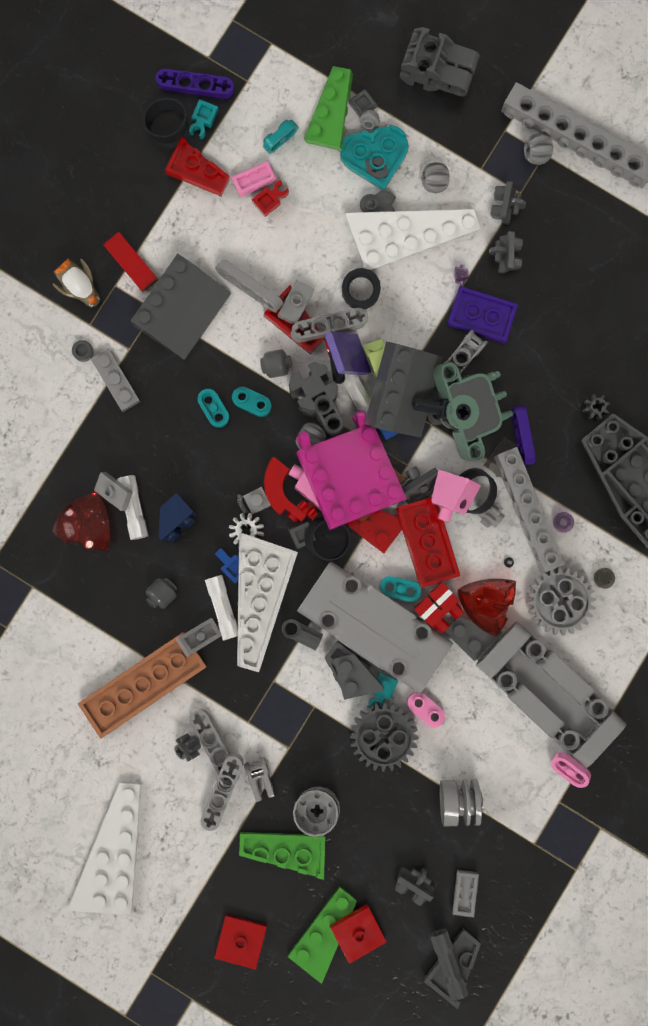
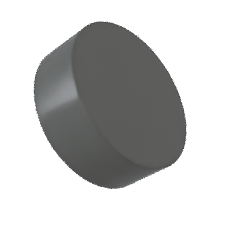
[72,340,94,362]

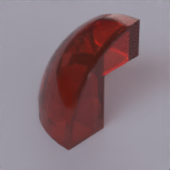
[52,492,110,550]
[458,579,516,636]

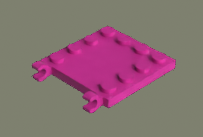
[296,410,407,530]

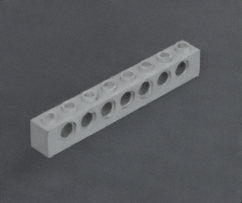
[501,82,648,189]

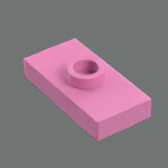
[231,161,277,198]

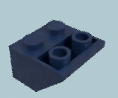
[159,493,198,543]

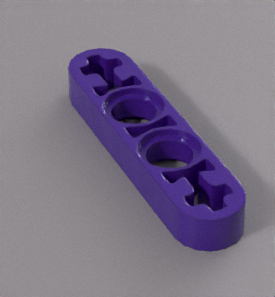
[156,69,234,99]

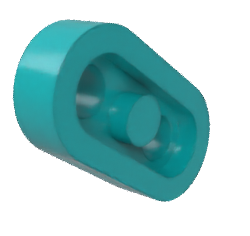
[263,120,299,154]
[232,387,272,417]
[198,389,230,428]
[380,576,421,602]

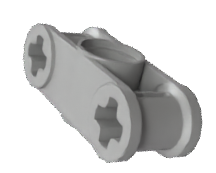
[444,330,488,377]

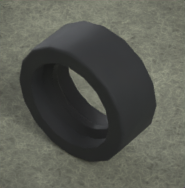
[342,268,381,309]

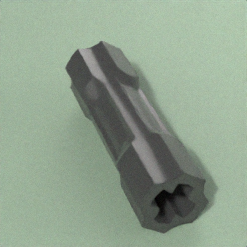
[429,929,468,1001]

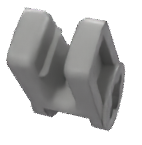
[244,757,275,802]

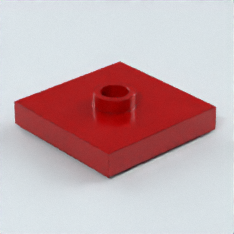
[329,904,387,964]
[214,914,267,969]

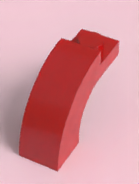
[264,456,307,523]

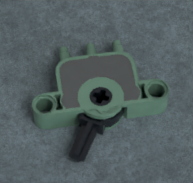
[412,362,513,461]

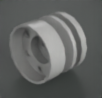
[439,779,483,827]
[293,786,340,837]

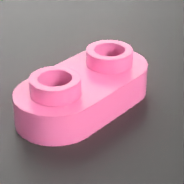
[407,692,445,727]
[551,752,591,788]

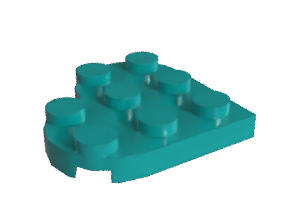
[340,125,409,191]

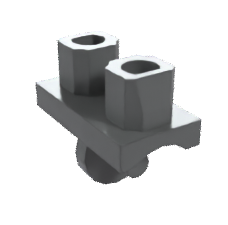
[490,181,526,225]
[489,231,523,274]
[395,866,435,906]

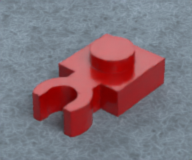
[252,180,289,217]
[297,500,318,521]

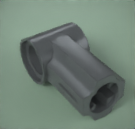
[281,619,323,651]

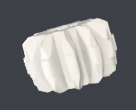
[229,513,264,545]

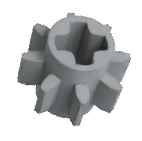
[479,502,505,528]

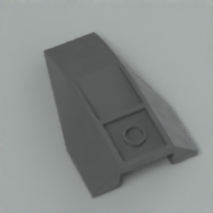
[581,413,648,548]

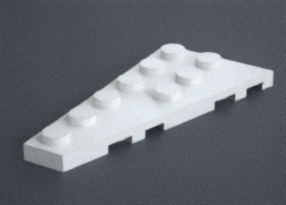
[344,209,481,271]
[237,533,298,672]
[67,782,142,915]

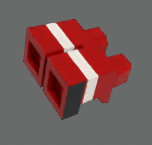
[412,582,464,633]

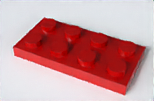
[396,497,461,588]

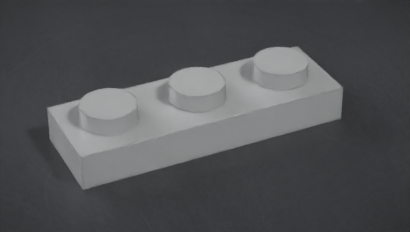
[90,348,141,412]

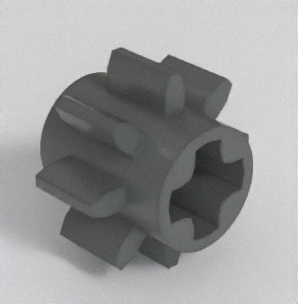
[583,394,610,421]
[174,733,201,762]

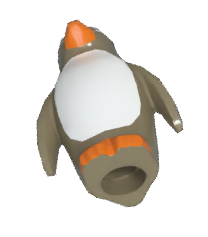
[53,258,101,308]

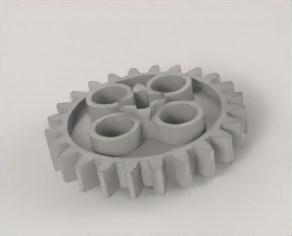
[526,567,596,635]

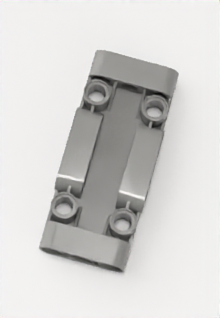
[297,561,453,694]
[476,621,627,768]

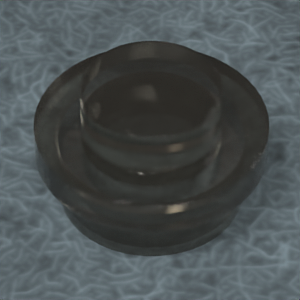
[594,568,615,589]

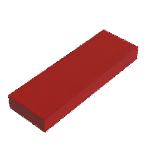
[103,232,158,293]

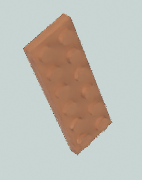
[78,632,207,739]

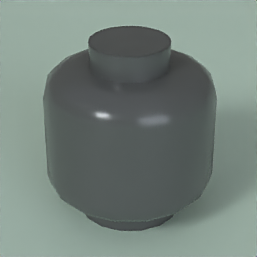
[260,349,292,378]
[145,578,177,609]

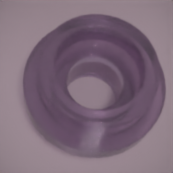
[455,264,469,285]
[553,512,574,533]

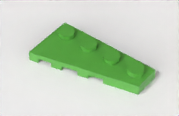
[304,66,353,151]
[239,832,325,880]
[288,886,357,984]

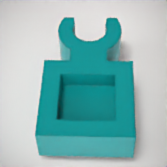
[189,99,219,139]
[368,672,398,707]

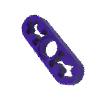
[512,405,535,465]

